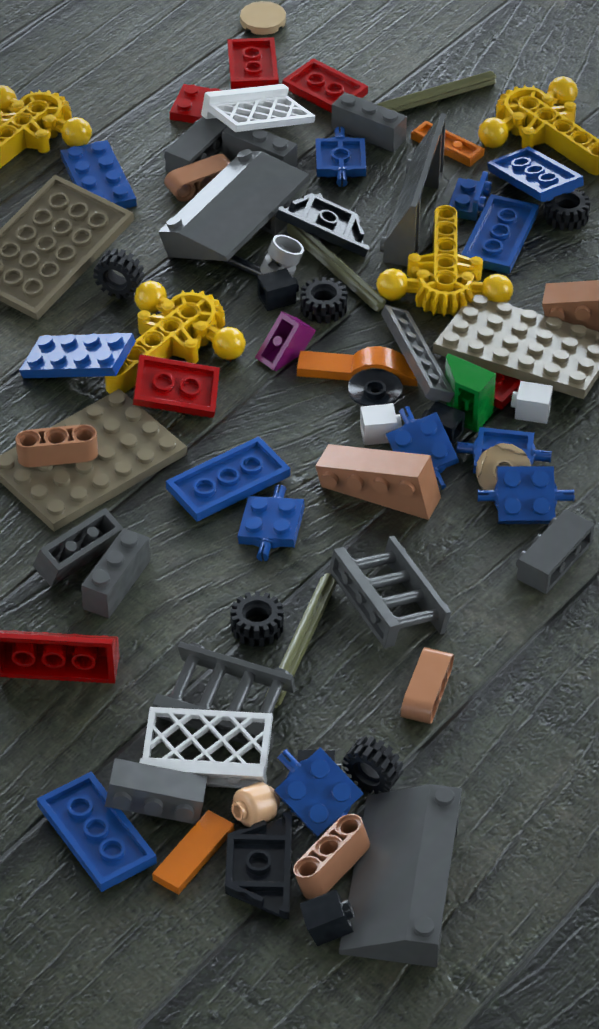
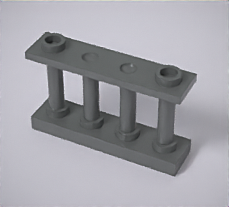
[329,536,451,648]
[153,642,296,752]

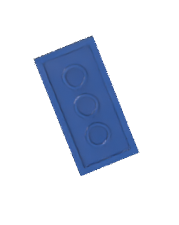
[60,140,137,209]
[487,146,584,202]
[461,194,539,274]
[19,333,136,378]
[166,436,290,522]
[37,771,157,892]

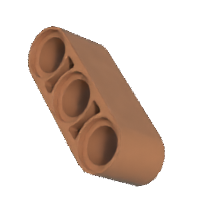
[164,154,231,202]
[15,424,98,467]
[401,647,454,725]
[293,814,370,899]

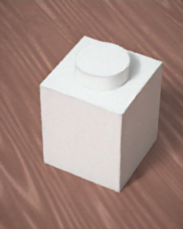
[511,381,553,424]
[360,404,402,445]

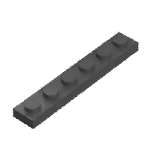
[381,305,454,403]

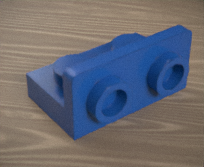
[449,171,492,221]

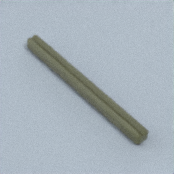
[377,71,497,113]
[287,223,386,312]
[264,573,337,708]

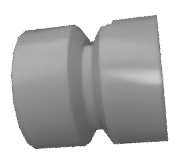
[260,235,304,277]

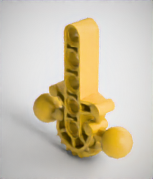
[478,76,599,175]
[0,85,92,169]
[376,205,514,317]
[104,280,246,394]

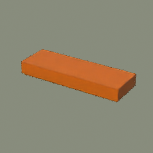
[411,121,485,167]
[152,810,234,895]

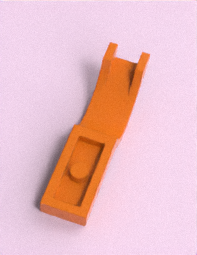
[297,346,418,386]

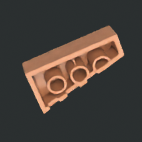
[542,280,599,331]
[315,444,441,520]

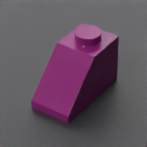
[255,312,316,371]

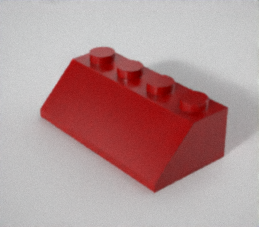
[0,630,120,684]

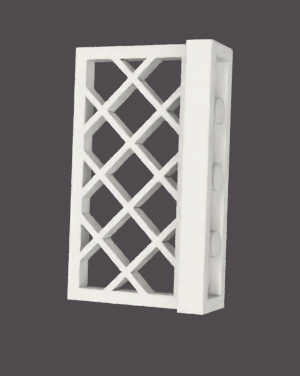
[201,84,315,132]
[139,707,273,788]

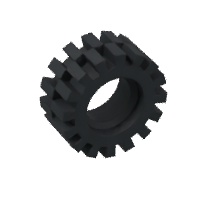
[544,188,590,231]
[93,249,144,298]
[300,277,347,324]
[230,591,284,647]
[342,736,404,794]

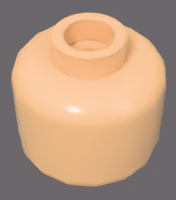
[231,782,280,827]

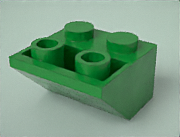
[445,353,496,432]

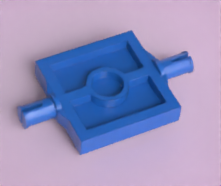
[316,127,366,187]
[386,406,459,491]
[456,427,552,474]
[477,466,575,524]
[238,484,305,561]
[274,747,364,837]

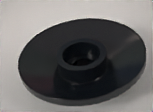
[348,369,402,406]

